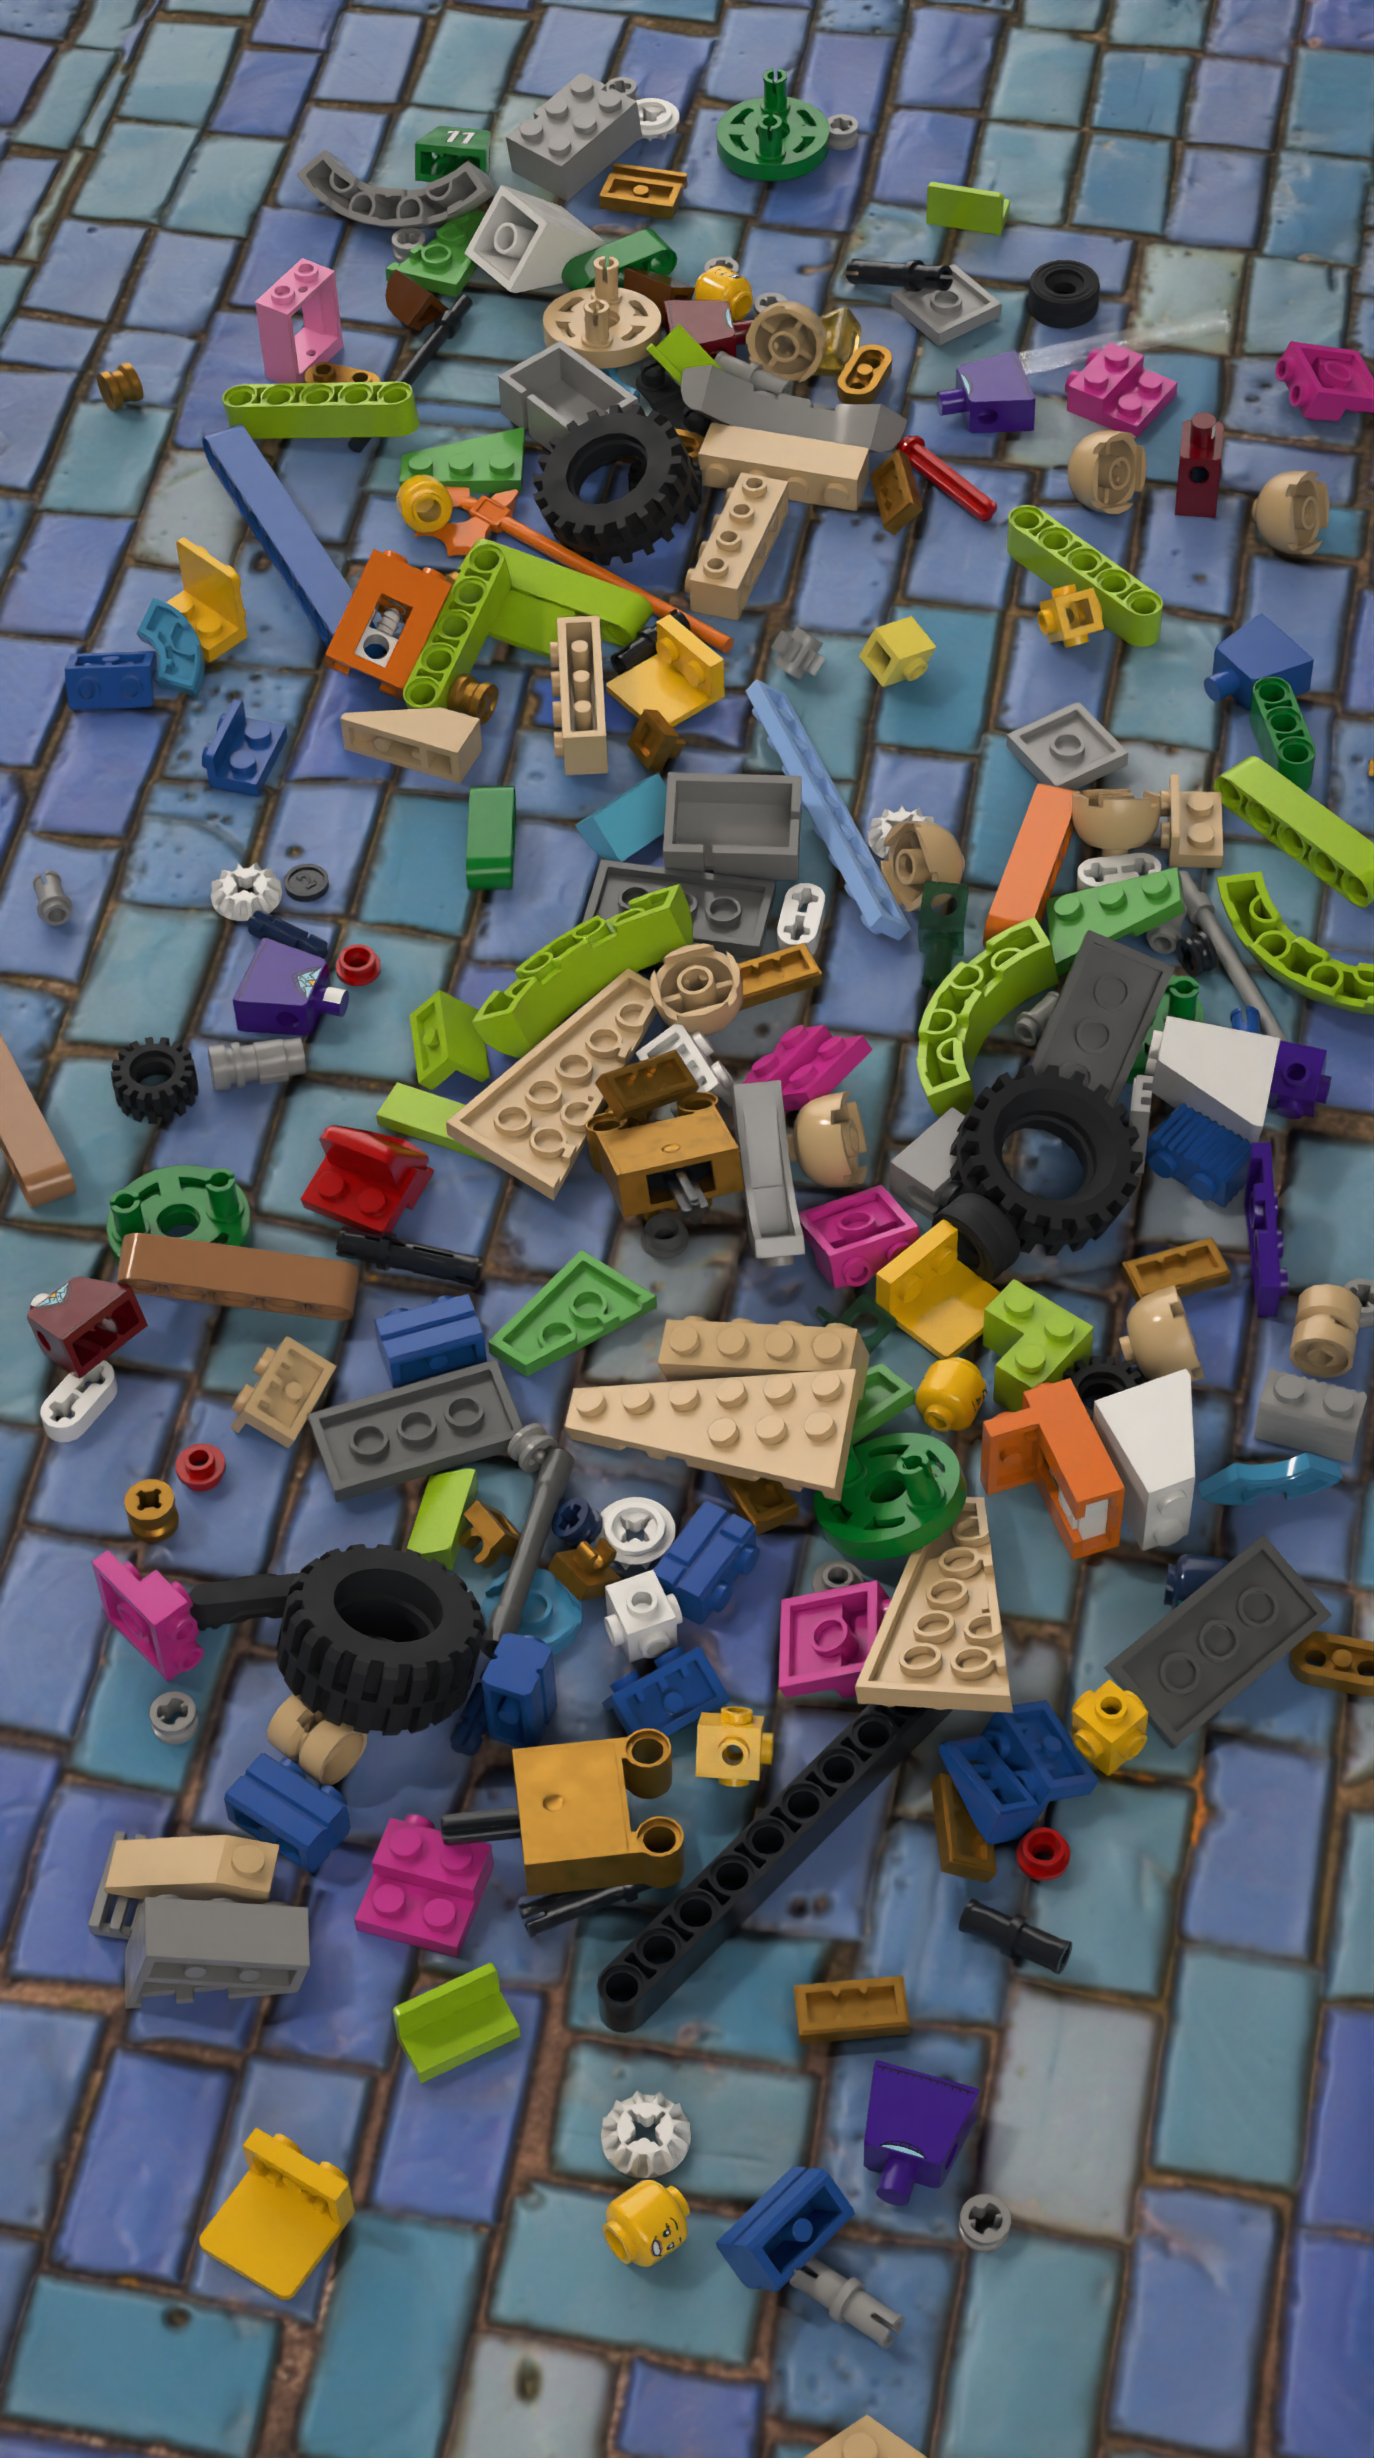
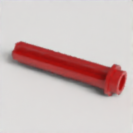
[896,435,997,522]

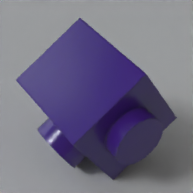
[1268,1040,1332,1119]

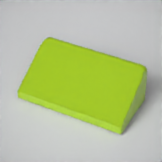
[488,589,578,659]
[407,1469,479,1570]

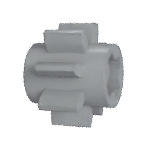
[771,627,826,680]

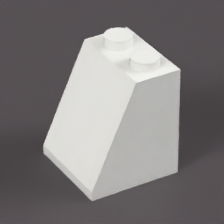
[464,185,607,293]
[1145,1016,1280,1143]
[1093,1369,1195,1551]

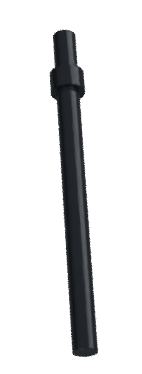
[348,295,473,453]

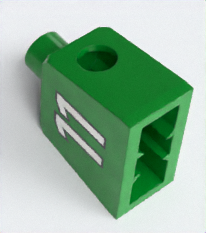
[415,126,491,182]

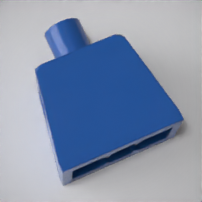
[1204,613,1314,710]

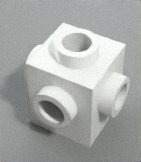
[604,1570,683,1663]

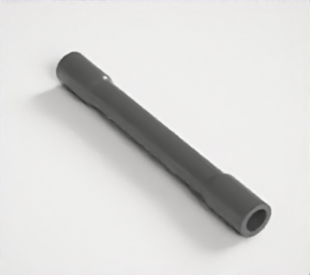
[481,1448,574,1659]

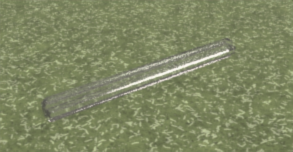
[1017,308,1233,376]

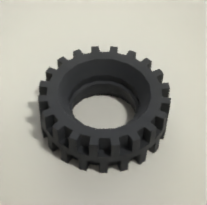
[533,404,699,566]
[950,1065,1143,1256]

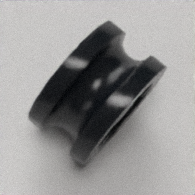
[1176,931,1218,977]

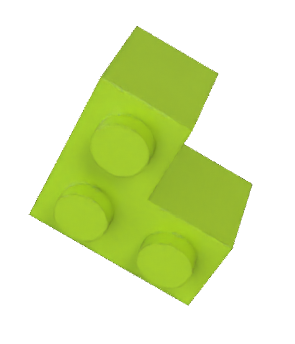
[983,1279,1094,1412]

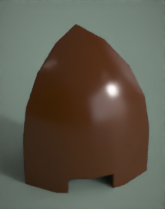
[624,267,695,326]
[385,269,449,330]

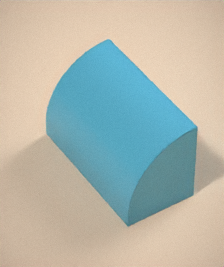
[575,773,667,862]

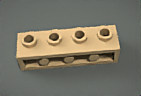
[685,472,789,621]
[550,615,608,776]
[657,1316,870,1400]

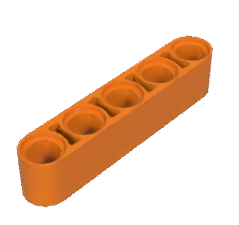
[983,783,1082,947]

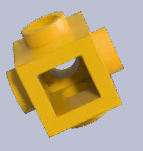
[1038,584,1104,648]
[1071,1679,1148,1777]
[695,1706,774,1787]

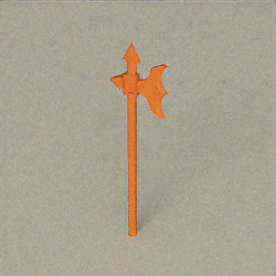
[413,486,734,653]

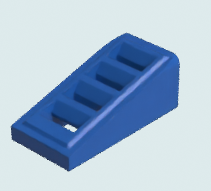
[938,1735,1041,1845]

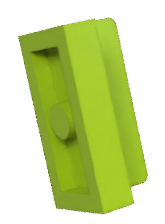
[926,182,1010,236]
[646,324,724,385]
[409,990,490,1090]
[392,1963,521,2083]

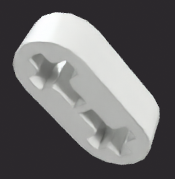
[1076,853,1161,892]
[777,883,825,955]
[40,1360,118,1442]

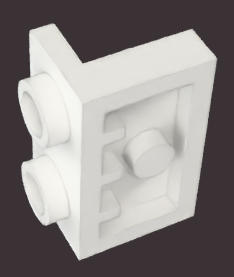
[636,1024,735,1117]

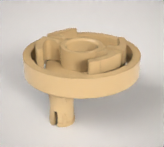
[543,256,661,369]

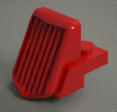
[300,1125,434,1235]

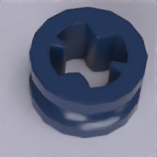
[552,1498,603,1549]

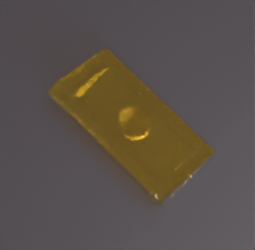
[807,306,861,377]

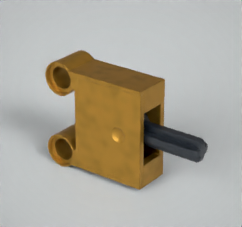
[585,1092,745,1224]
[440,1728,685,1896]

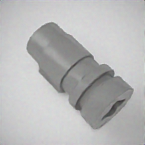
[208,1037,306,1091]

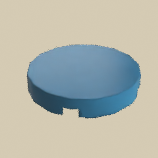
[481,1566,583,1655]

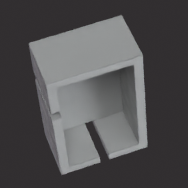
[506,72,642,201]
[498,341,638,452]
[663,772,802,880]

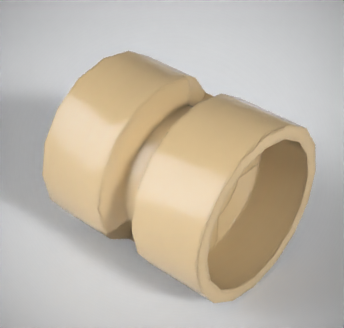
[1289,1284,1362,1378]
[267,1694,367,1786]

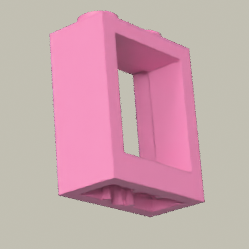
[255,258,343,383]

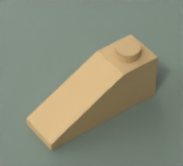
[340,707,483,784]
[105,1835,279,1904]

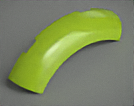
[1216,871,1374,1015]
[472,884,693,1058]
[916,917,1059,1117]

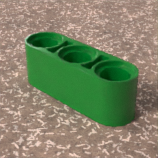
[561,229,678,291]
[1249,676,1316,792]
[466,786,516,890]

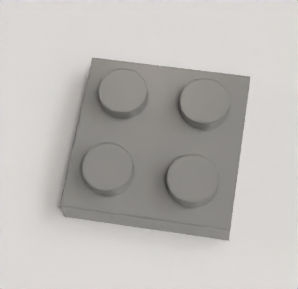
[891,264,1002,346]
[1006,701,1129,790]

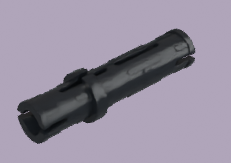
[846,258,953,292]
[336,1226,483,1287]
[518,1851,664,1938]

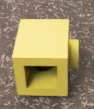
[859,616,936,687]

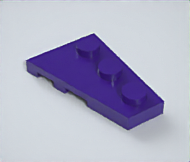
[1243,1142,1288,1317]

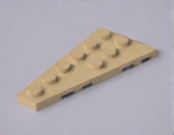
[446,968,658,1201]
[565,1369,861,1501]
[855,1497,1013,1713]

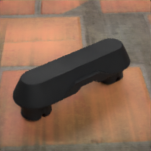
[636,360,714,438]
[189,1573,300,1631]

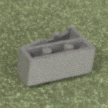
[125,1894,310,2009]

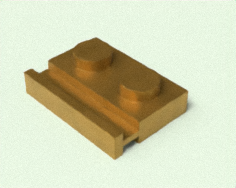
[599,163,688,219]

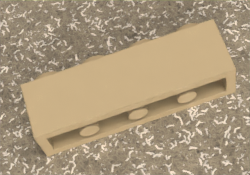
[698,422,869,511]

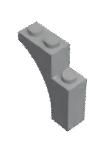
[730,1080,805,1267]

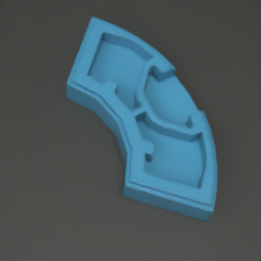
[136,597,205,697]
[1198,1452,1343,1506]

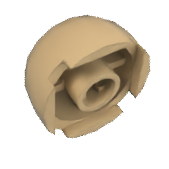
[746,301,826,383]
[1067,430,1147,514]
[1252,471,1330,555]
[1071,789,1161,857]
[881,821,965,912]
[650,943,743,1036]
[787,1091,867,1187]
[1119,1285,1205,1382]

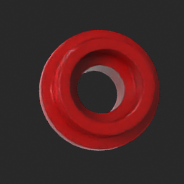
[336,944,381,986]
[175,1443,226,1492]
[1016,1827,1070,1881]

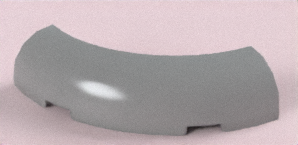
[296,149,496,230]
[681,365,907,453]

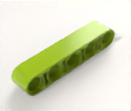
[222,381,420,439]
[1007,505,1163,647]
[456,538,653,647]
[403,543,512,709]
[1214,756,1374,908]

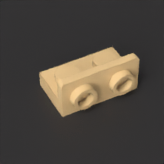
[1160,774,1224,868]
[230,1335,337,1449]

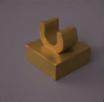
[627,709,686,771]
[459,1500,521,1568]
[548,1538,622,1601]

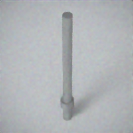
[1179,870,1289,1053]

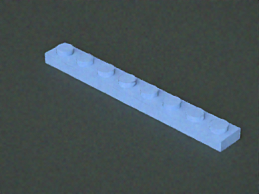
[746,679,911,941]

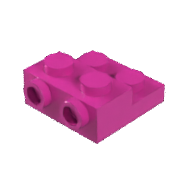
[1275,341,1374,422]
[1065,342,1178,439]
[742,1025,872,1111]
[798,1185,920,1289]
[91,1550,204,1682]
[779,1580,892,1699]
[354,1814,494,1958]

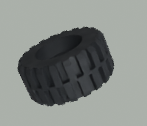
[276,1544,485,1736]

